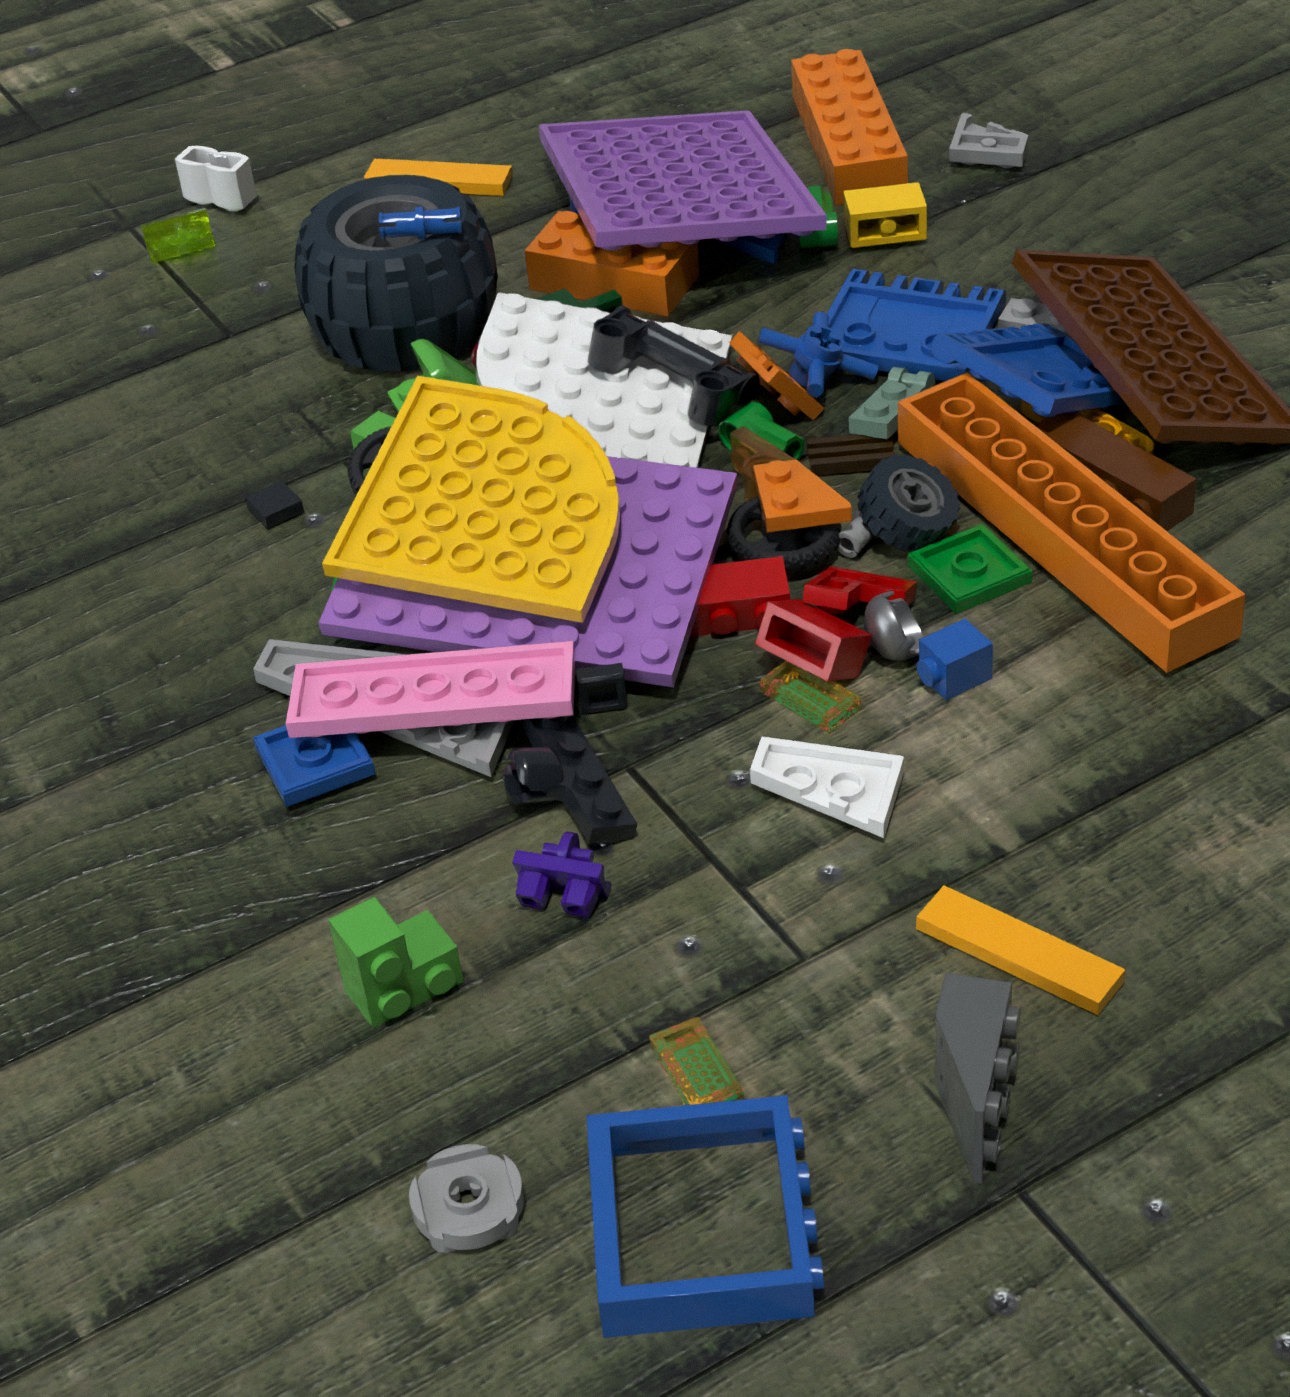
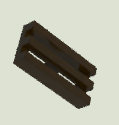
[807,434,895,476]

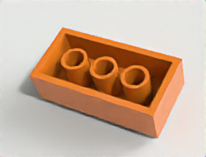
[524,211,700,317]

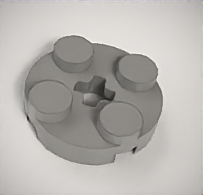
[409,1144,524,1253]

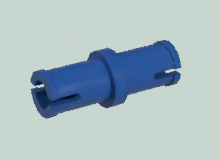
[379,206,463,240]

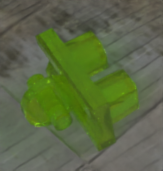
[140,208,216,263]

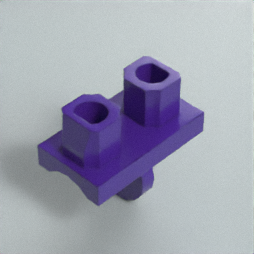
[512,831,612,918]

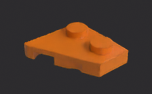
[753,460,852,533]

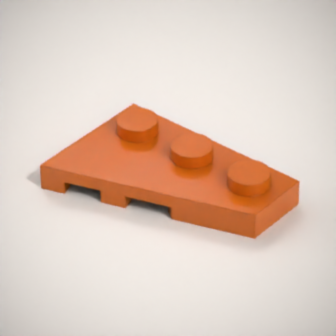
[729,331,825,421]

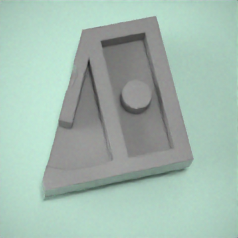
[949,113,1028,168]

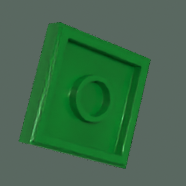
[907,523,1033,614]

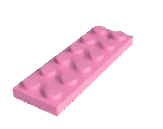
[286,641,575,738]

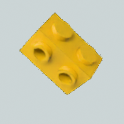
[843,182,927,248]

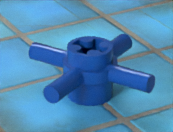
[758,312,878,397]

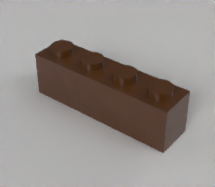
[1034,412,1197,531]

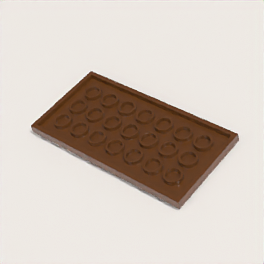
[1012,249,1290,446]

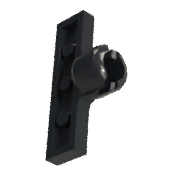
[503,715,637,843]

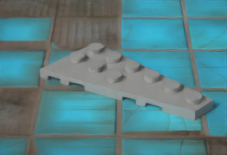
[253,639,515,777]

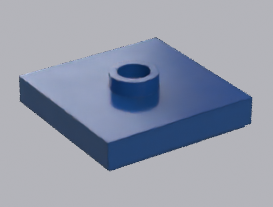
[253,725,376,807]

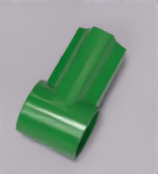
[799,186,838,248]
[718,402,805,462]

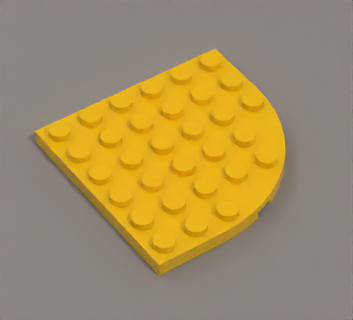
[322,376,620,623]

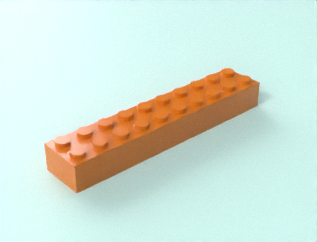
[898,372,1245,673]

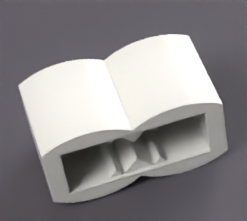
[175,146,257,212]

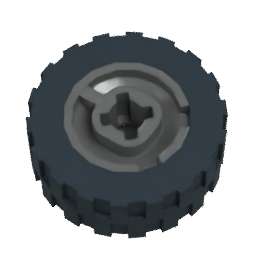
[857,454,960,552]

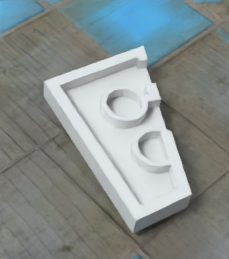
[750,736,904,838]

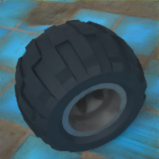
[294,175,498,372]

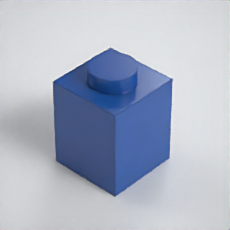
[917,618,993,700]

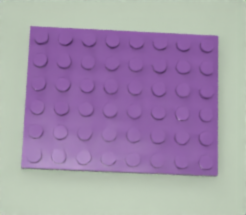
[539,110,827,250]
[319,456,738,687]

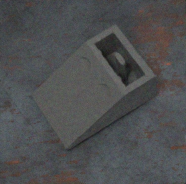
[936,973,1021,1184]

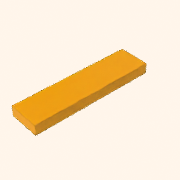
[364,158,513,196]
[916,885,1126,1015]

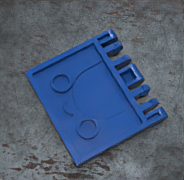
[827,268,1007,382]
[931,323,1127,417]

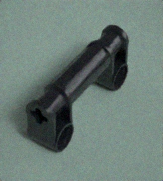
[587,305,760,426]

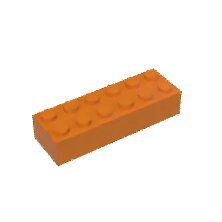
[791,49,908,206]

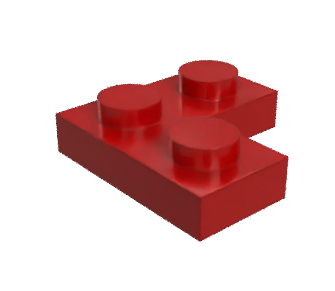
[802,566,917,614]

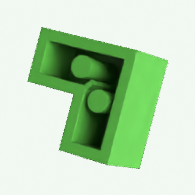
[328,896,464,1028]

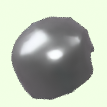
[864,591,923,662]

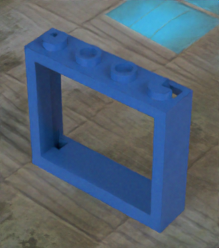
[586,1095,824,1338]

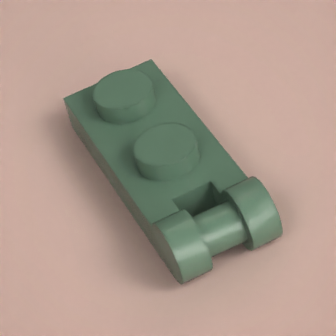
[848,367,935,439]

